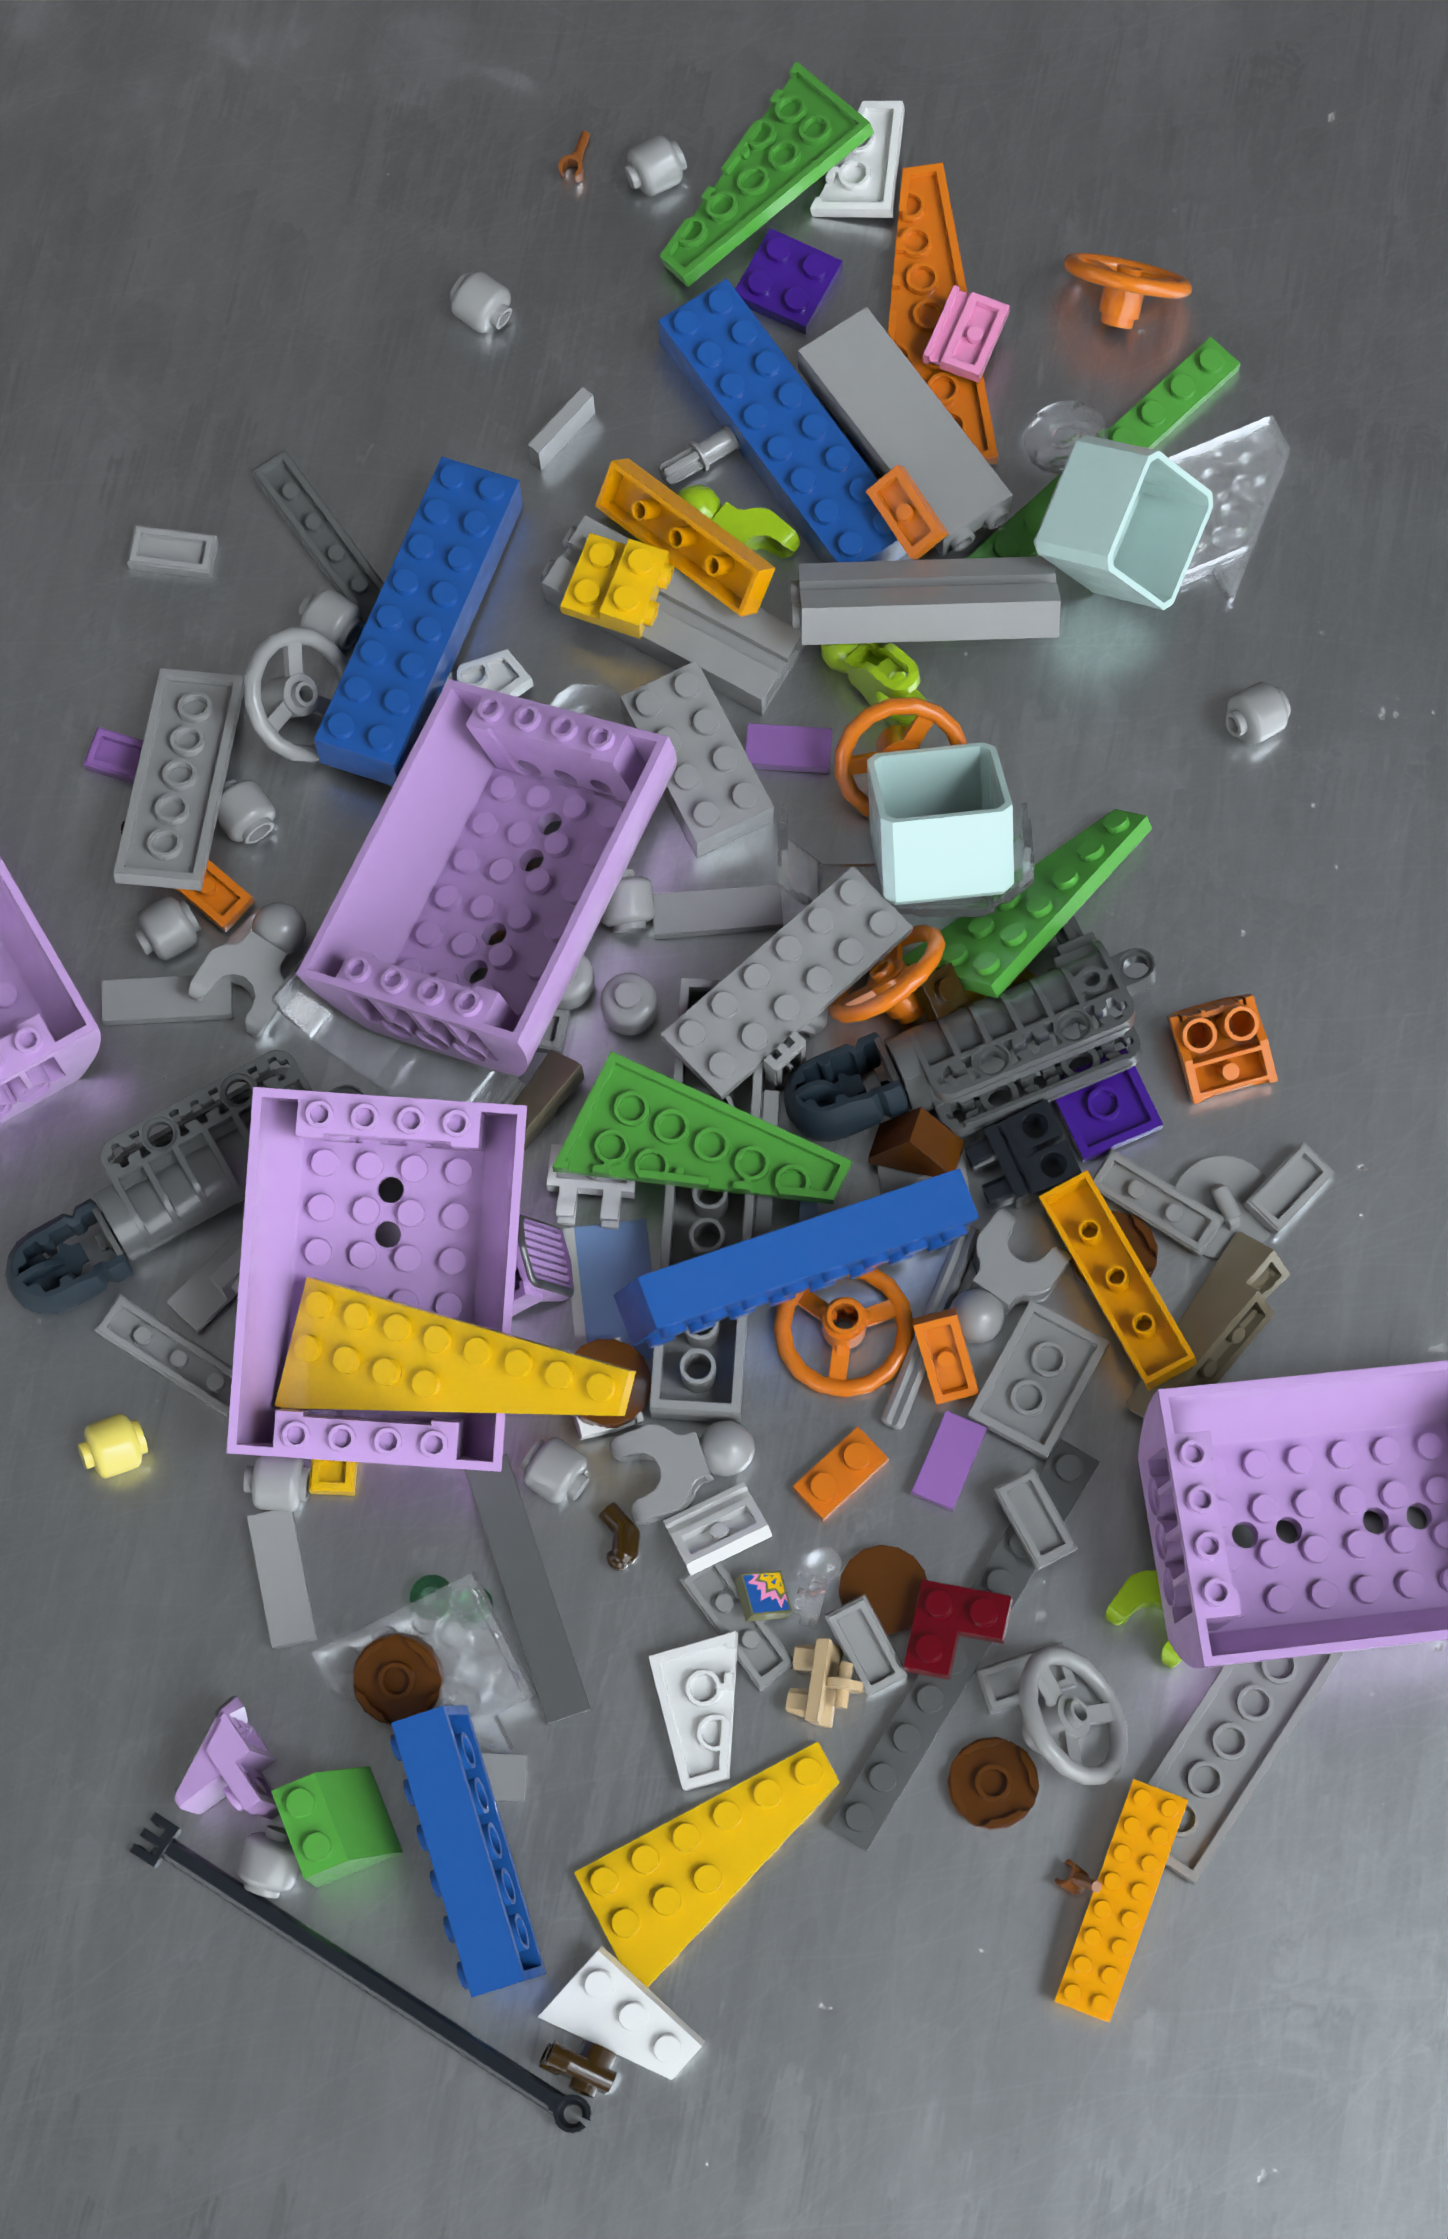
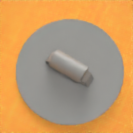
[1175,1156,1271,1259]

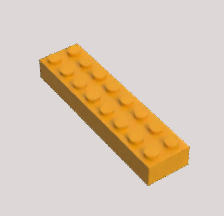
[595,458,775,617]
[1039,1170,1197,1391]
[1054,1778,1189,2023]

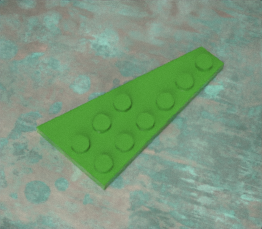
[659,61,874,287]
[902,809,1152,998]
[552,1051,852,1204]

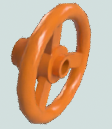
[1064,252,1192,329]
[834,697,968,817]
[827,924,945,1024]
[773,1267,915,1398]

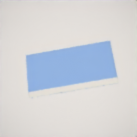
[563,1219,654,1359]

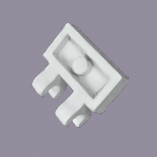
[546,1144,637,1230]

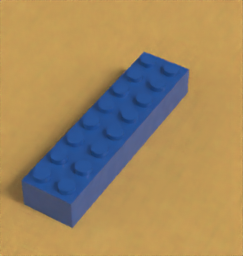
[658,278,907,563]
[314,456,523,786]
[613,1168,979,1349]

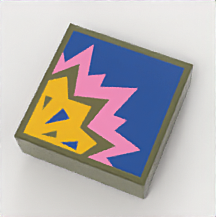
[735,1570,792,1622]

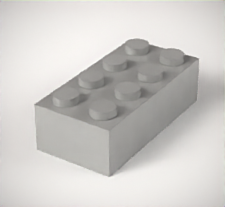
[620,660,774,858]

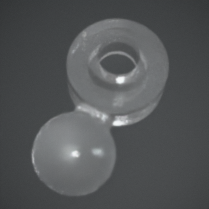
[792,1546,842,1629]

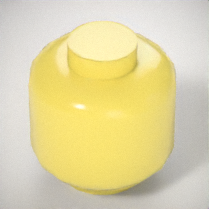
[78,1413,148,1479]

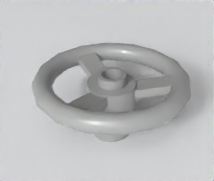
[244,627,349,762]
[1019,1647,1128,1785]

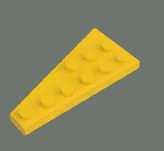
[574,1742,840,1988]

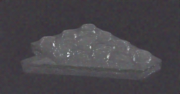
[1169,415,1291,603]
[312,1571,536,1754]

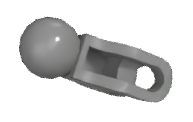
[188,902,306,1037]
[949,1208,1071,1344]
[610,1420,755,1526]

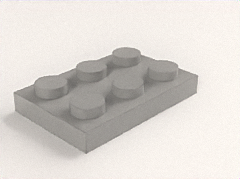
[967,1300,1110,1461]

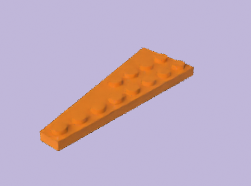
[875,162,998,480]

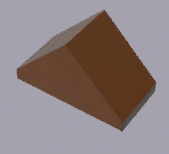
[868,1107,964,1177]

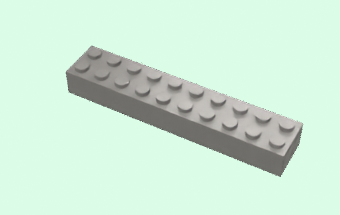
[650,978,764,1424]

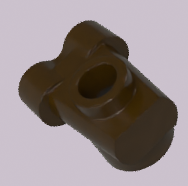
[538,2040,617,2098]

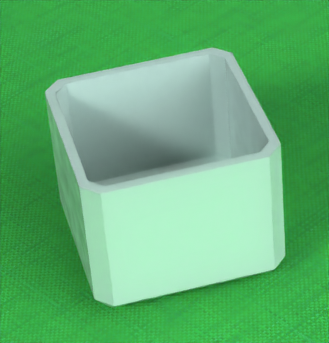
[1033,435,1213,610]
[867,742,1014,905]

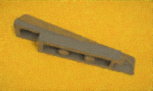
[505,1049,585,1151]
[1126,1232,1290,1418]

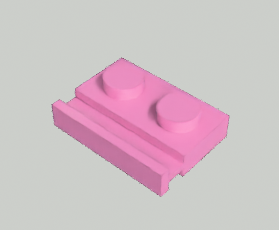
[923,285,1010,383]

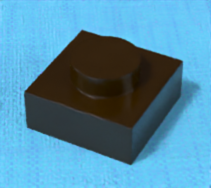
[914,963,970,1021]

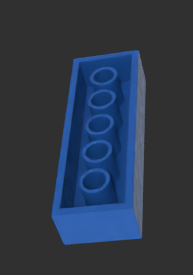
[390,1705,547,1998]

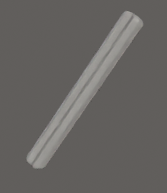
[881,1225,981,1430]

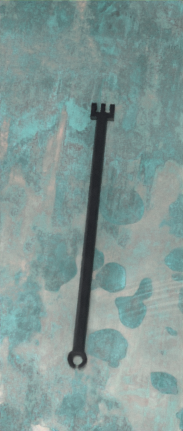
[129,1812,592,2134]

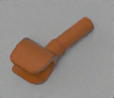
[558,131,591,183]
[1054,1859,1102,1895]

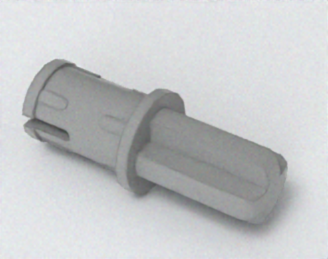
[658,425,740,486]

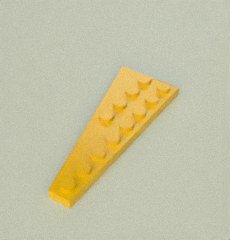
[274,1277,636,1416]

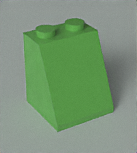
[271,1766,403,1888]

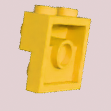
[560,533,674,639]

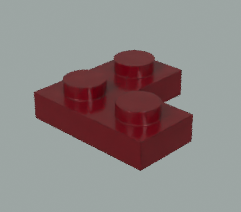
[903,1579,1013,1680]

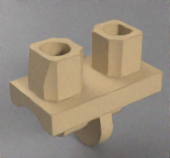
[785,1638,864,1729]

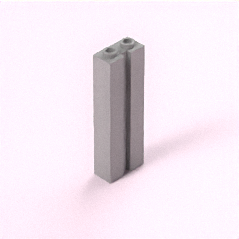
[798,307,1013,557]
[540,515,804,716]
[790,556,1061,645]

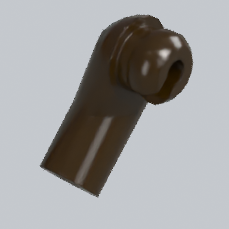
[598,1502,641,1571]

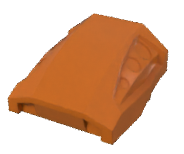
[1166,993,1278,1104]

